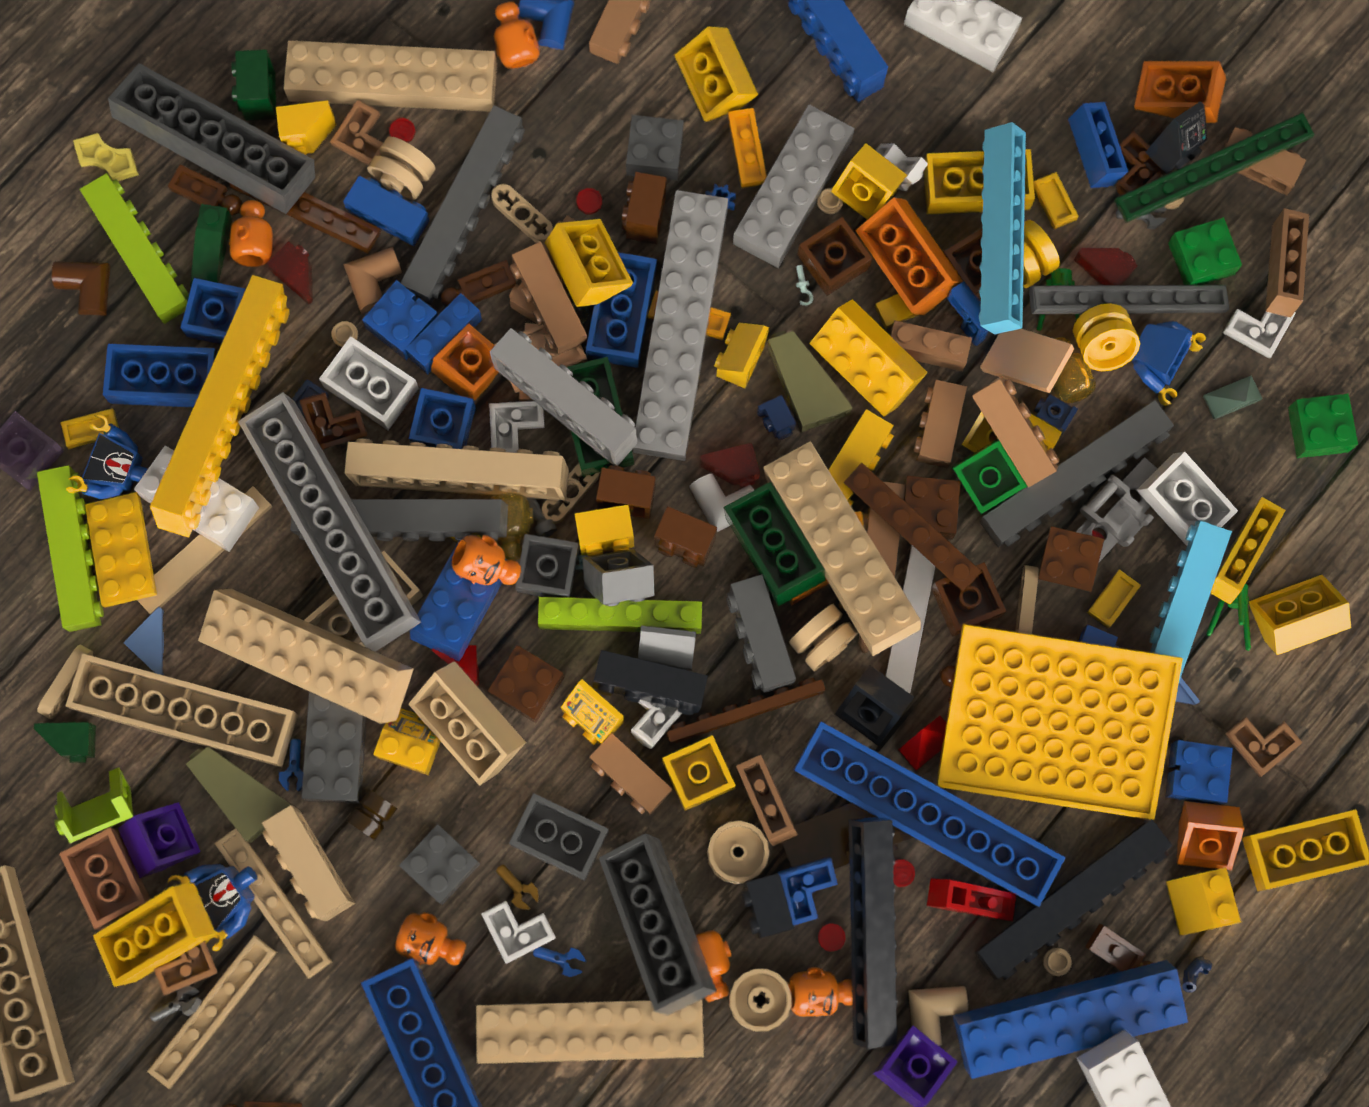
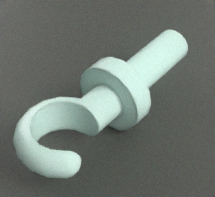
[796,265,813,306]

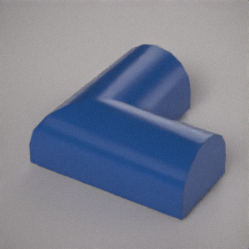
[519,0,574,50]
[948,282,989,346]
[777,857,838,926]

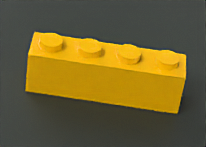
[829,409,894,506]
[1211,497,1286,605]

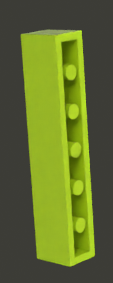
[80,173,189,324]
[37,465,104,632]
[538,597,702,634]

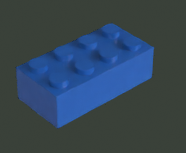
[586,252,657,368]
[103,344,217,407]
[410,541,507,662]

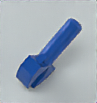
[279,739,303,791]
[533,947,586,977]

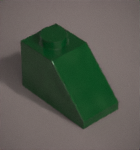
[34,722,96,763]

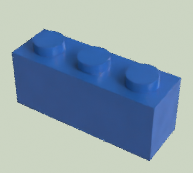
[1068,102,1128,188]
[343,176,429,246]
[406,293,482,375]

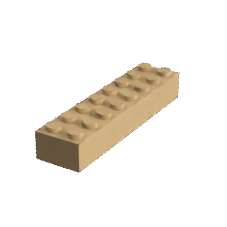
[284,41,497,112]
[344,439,569,500]
[763,441,921,656]
[198,589,413,723]
[65,654,298,767]
[0,865,75,1102]
[476,999,704,1064]

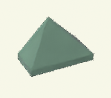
[1203,376,1263,419]

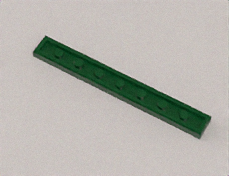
[1114,112,1315,223]

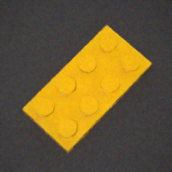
[85,492,157,608]

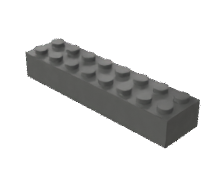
[108,63,315,214]

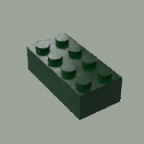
[567,357,635,478]
[723,482,826,606]

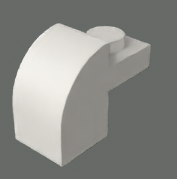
[876,144,928,191]

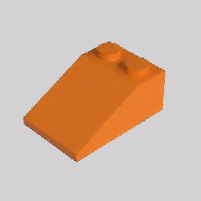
[1134,61,1226,123]

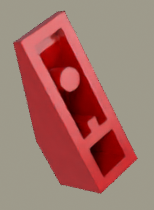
[927,878,1016,921]

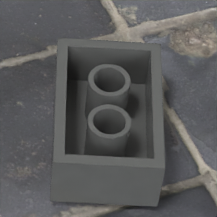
[509,793,609,881]

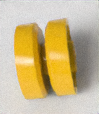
[1023,220,1060,288]
[1073,303,1140,371]

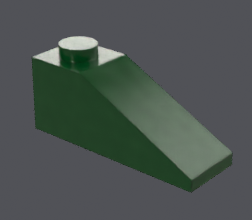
[190,204,233,287]

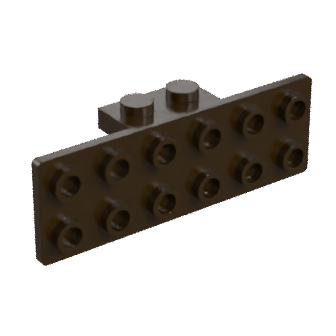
[782,772,935,870]

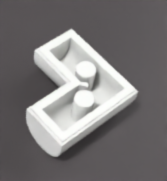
[1223,309,1296,358]
[489,401,544,453]
[690,473,754,532]
[631,700,682,749]
[481,901,556,964]

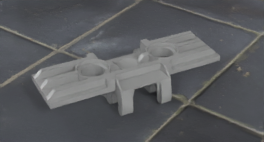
[1076,457,1157,562]

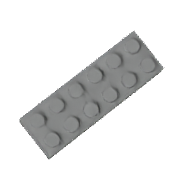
[733,105,855,268]
[490,328,637,466]

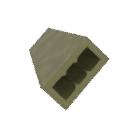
[767,331,852,433]
[186,747,292,843]

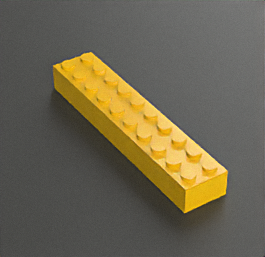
[150,275,289,538]

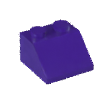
[118,802,201,878]
[873,1026,958,1107]

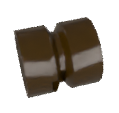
[346,789,397,841]

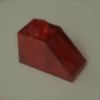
[267,241,313,305]
[1074,248,1138,285]
[700,443,760,487]

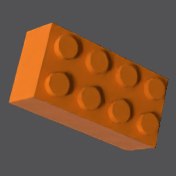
[855,197,964,315]

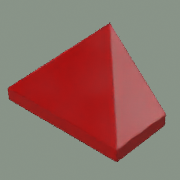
[431,645,480,686]
[898,716,946,771]

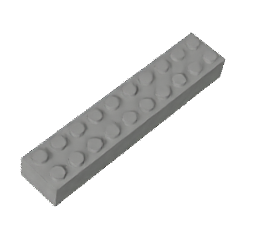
[633,190,728,461]
[238,392,421,652]

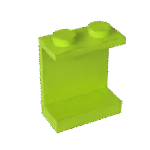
[54,767,133,843]

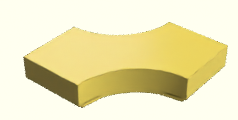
[73,133,139,181]

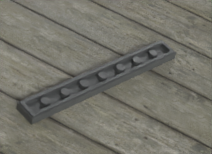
[1029,285,1230,314]

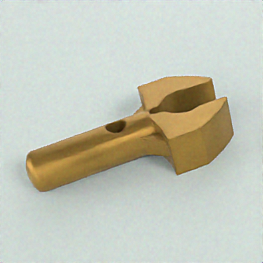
[496,864,539,910]

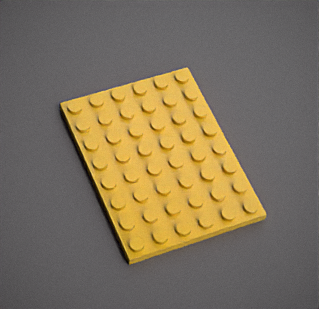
[936,624,1183,820]

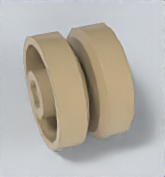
[367,136,435,201]
[789,604,859,671]
[707,821,769,885]
[729,969,791,1031]

